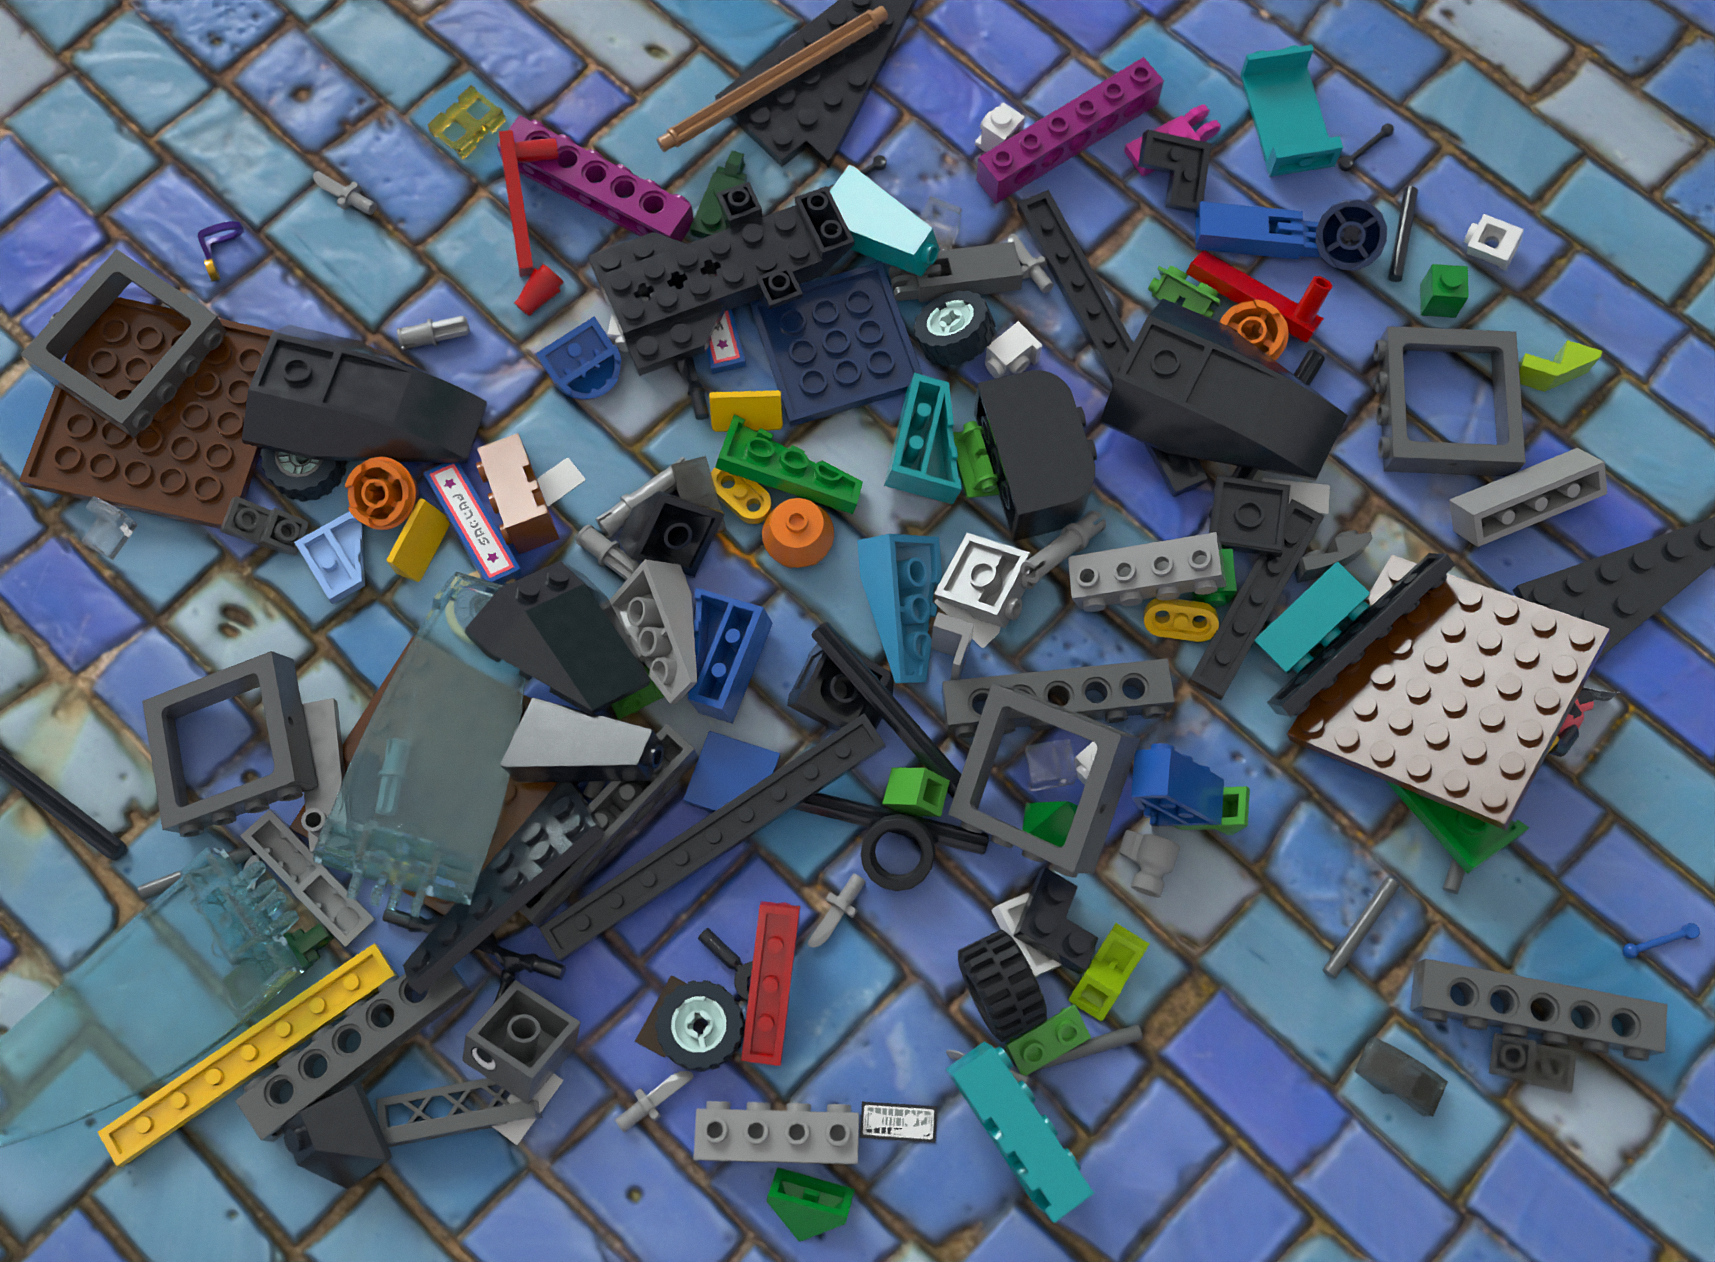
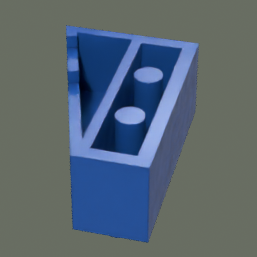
[688,587,773,724]

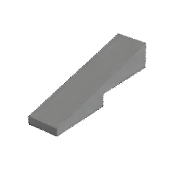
[240,809,375,947]

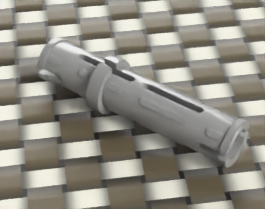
[596,457,696,538]
[1020,511,1106,583]

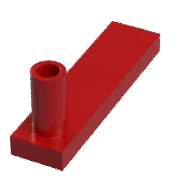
[499,130,558,277]
[1186,250,1332,343]
[741,901,801,1066]

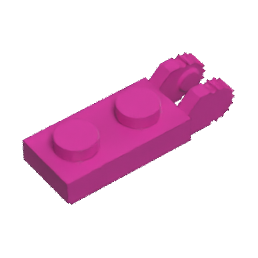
[1124,104,1221,177]

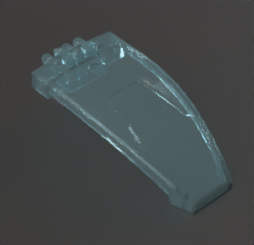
[313,571,525,917]
[0,847,304,1148]

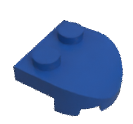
[535,316,621,400]

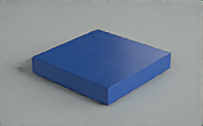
[683,731,781,812]

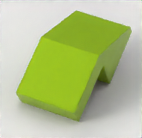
[1519,340,1602,392]
[1068,922,1149,1022]

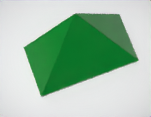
[1022,801,1078,848]
[766,1167,855,1242]

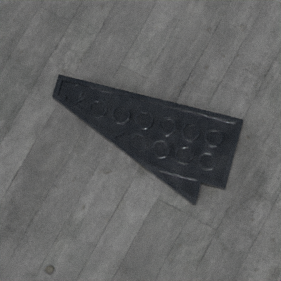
[715,0,917,167]

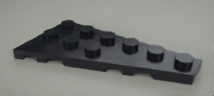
[1512,517,1715,659]
[403,782,605,995]

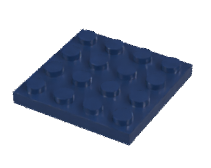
[749,261,923,427]

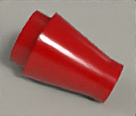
[514,264,564,317]

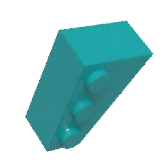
[884,373,962,505]
[1254,561,1370,675]

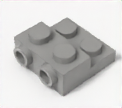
[934,533,1036,628]

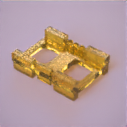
[427,85,507,160]

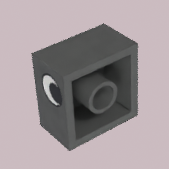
[462,980,581,1104]

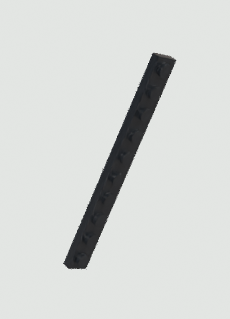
[1017,190,1208,497]
[539,714,886,961]

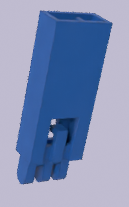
[1195,201,1321,259]

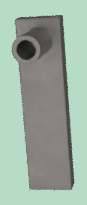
[301,698,353,855]

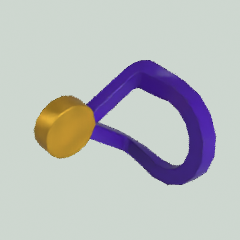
[197,221,244,282]

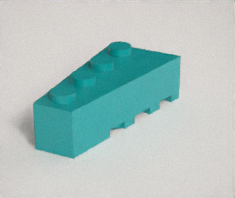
[945,1041,1094,1223]

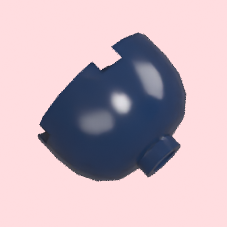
[1315,199,1387,271]

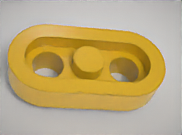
[709,468,772,524]
[1144,598,1219,642]

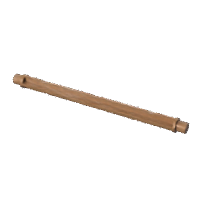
[656,6,888,152]

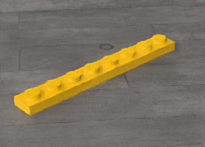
[97,943,397,1167]

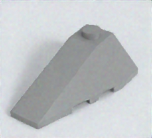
[609,559,697,704]

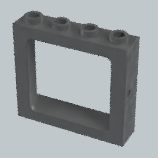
[20,249,227,438]
[1373,326,1526,476]
[142,651,317,837]
[948,683,1140,878]

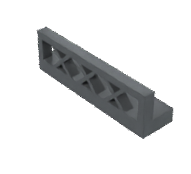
[376,1078,543,1148]

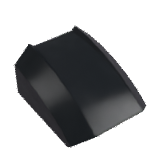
[787,644,894,731]

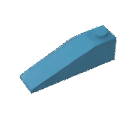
[857,534,942,684]

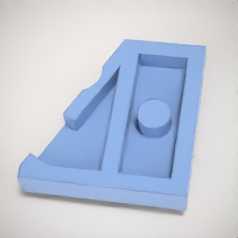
[294,511,365,605]

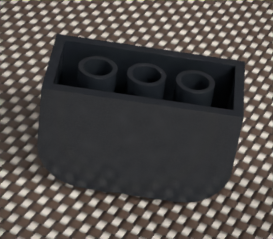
[974,370,1097,542]

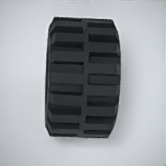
[958,929,1047,1042]

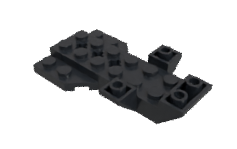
[588,181,855,376]

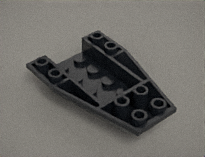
[1100,298,1348,481]
[242,325,487,463]

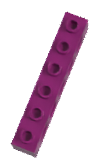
[976,57,1164,204]
[497,115,694,242]

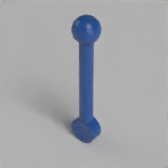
[1622,923,1700,959]

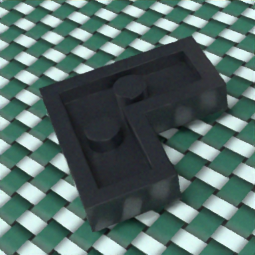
[1138,129,1212,214]
[1013,867,1098,975]

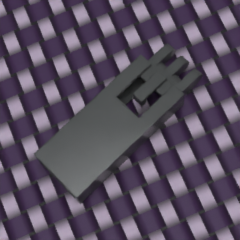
[888,242,1023,302]

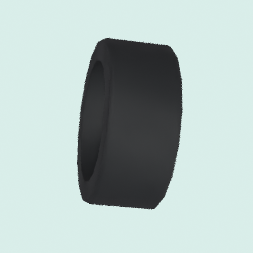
[860,814,936,891]

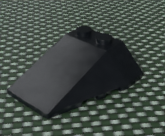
[464,561,651,715]

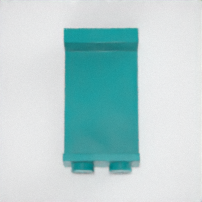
[1240,45,1343,177]

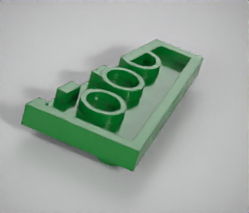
[715,414,863,514]

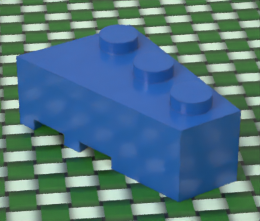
[1131,743,1224,826]

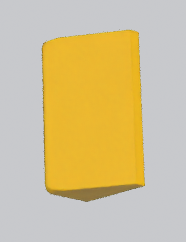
[709,390,783,432]
[386,498,450,582]

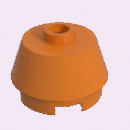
[1219,300,1289,360]
[345,457,419,530]
[762,498,834,568]

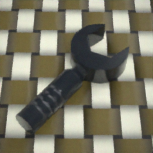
[698,928,753,1001]

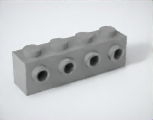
[1449,448,1608,547]
[1068,532,1226,612]
[694,1101,859,1165]

